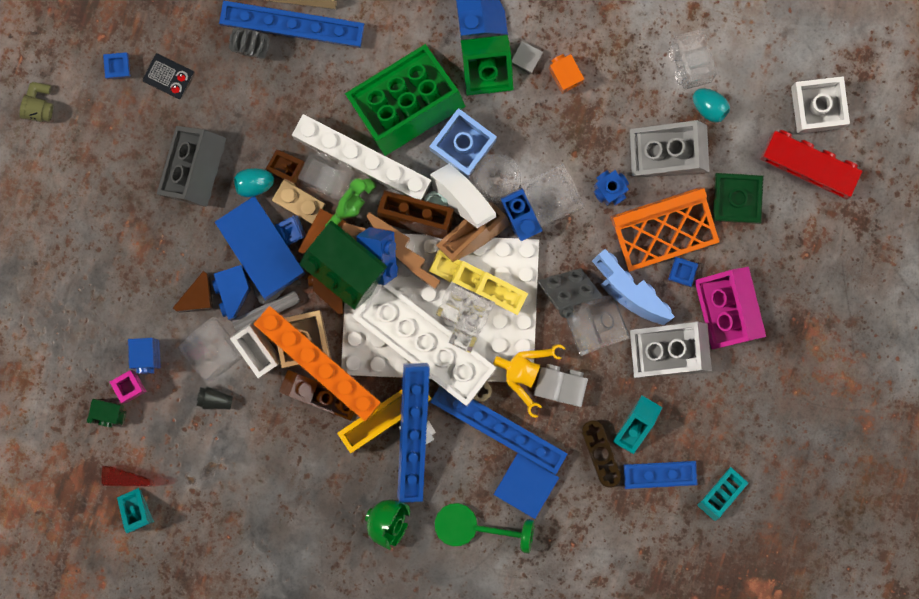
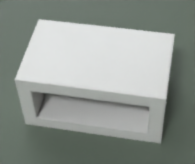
[230,320,280,378]

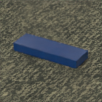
[623,461,697,489]

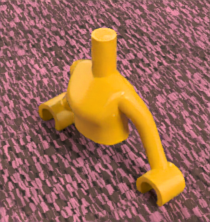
[493,344,565,418]

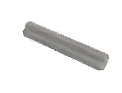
[232,291,300,331]

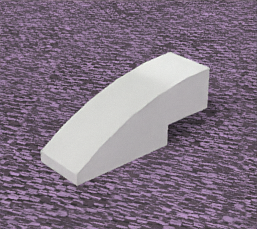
[430,164,496,228]

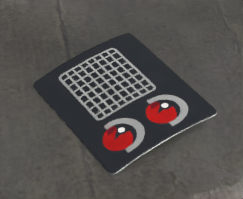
[143,53,194,99]

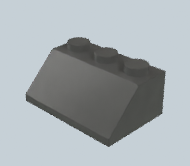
[157,126,226,207]

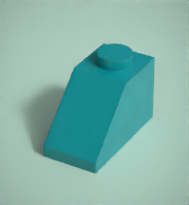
[613,395,662,454]

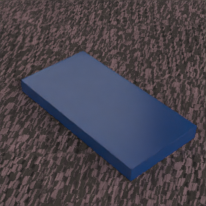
[215,196,306,301]

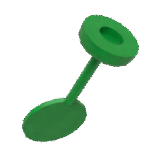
[435,503,535,554]

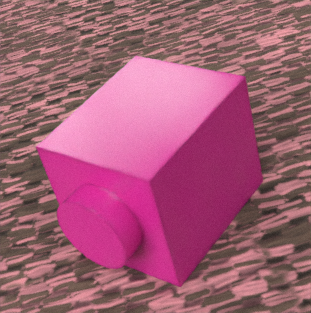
[110,370,147,403]

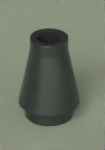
[196,386,233,410]

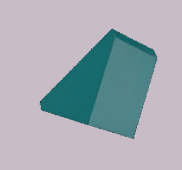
[117,488,154,533]

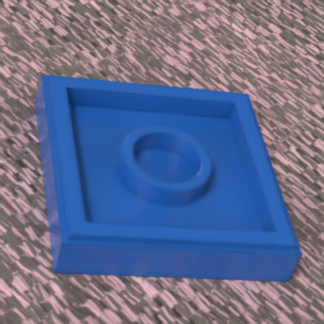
[493,453,559,519]

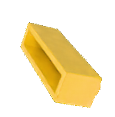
[337,390,432,453]

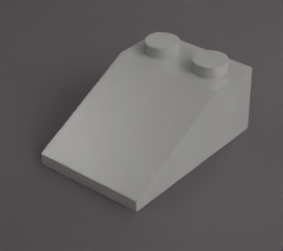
[630,120,709,177]
[630,322,712,378]

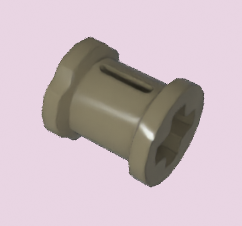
[473,381,492,402]

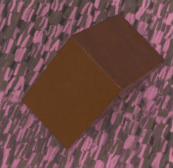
[265,149,309,188]
[173,271,213,313]

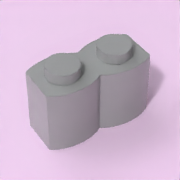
[533,364,588,407]

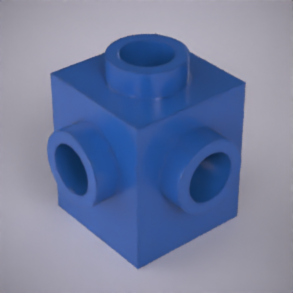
[593,170,629,206]

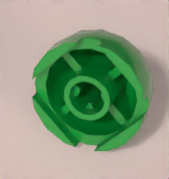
[365,499,410,550]

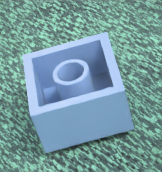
[429,108,497,179]

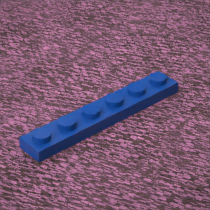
[219,0,365,48]
[397,363,430,503]
[430,386,567,475]

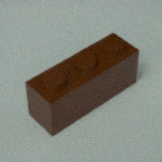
[377,190,454,239]

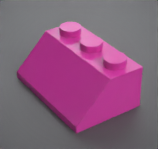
[694,267,766,350]

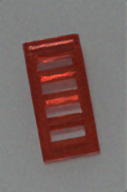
[101,466,154,487]

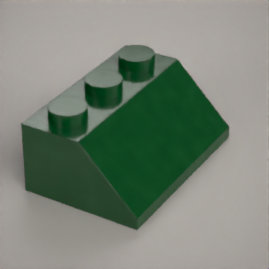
[299,220,388,310]

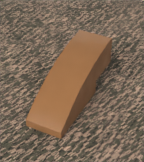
[436,202,510,262]

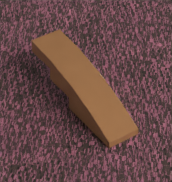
[366,212,440,290]

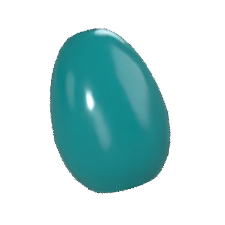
[693,88,730,123]
[234,168,274,197]

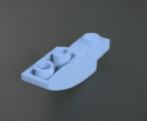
[592,249,675,325]

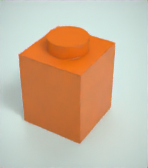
[549,54,584,94]

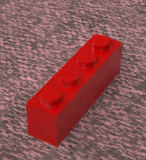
[760,130,863,200]

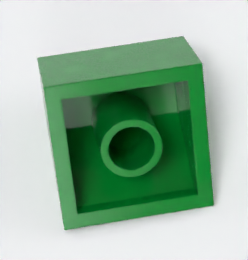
[460,35,514,96]

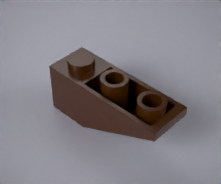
[279,370,354,421]

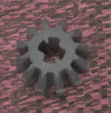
[229,27,270,59]

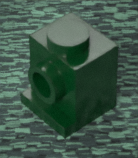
[87,399,126,428]

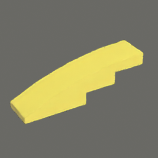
[428,250,528,315]

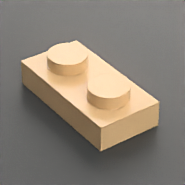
[272,180,325,224]

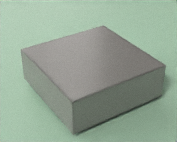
[512,41,543,74]

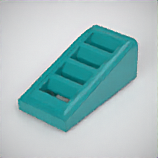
[697,467,749,521]

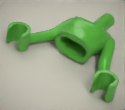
[325,179,376,227]

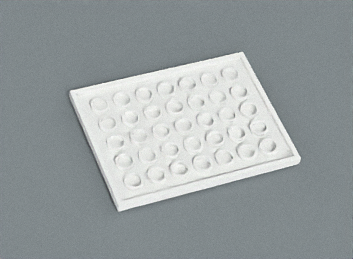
[341,234,539,382]

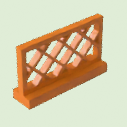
[610,187,719,272]

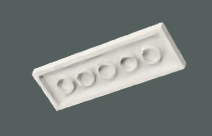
[352,283,497,406]

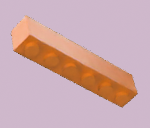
[254,306,382,421]

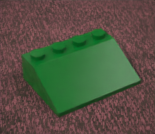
[345,44,466,156]

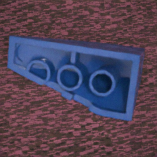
[456,0,508,40]

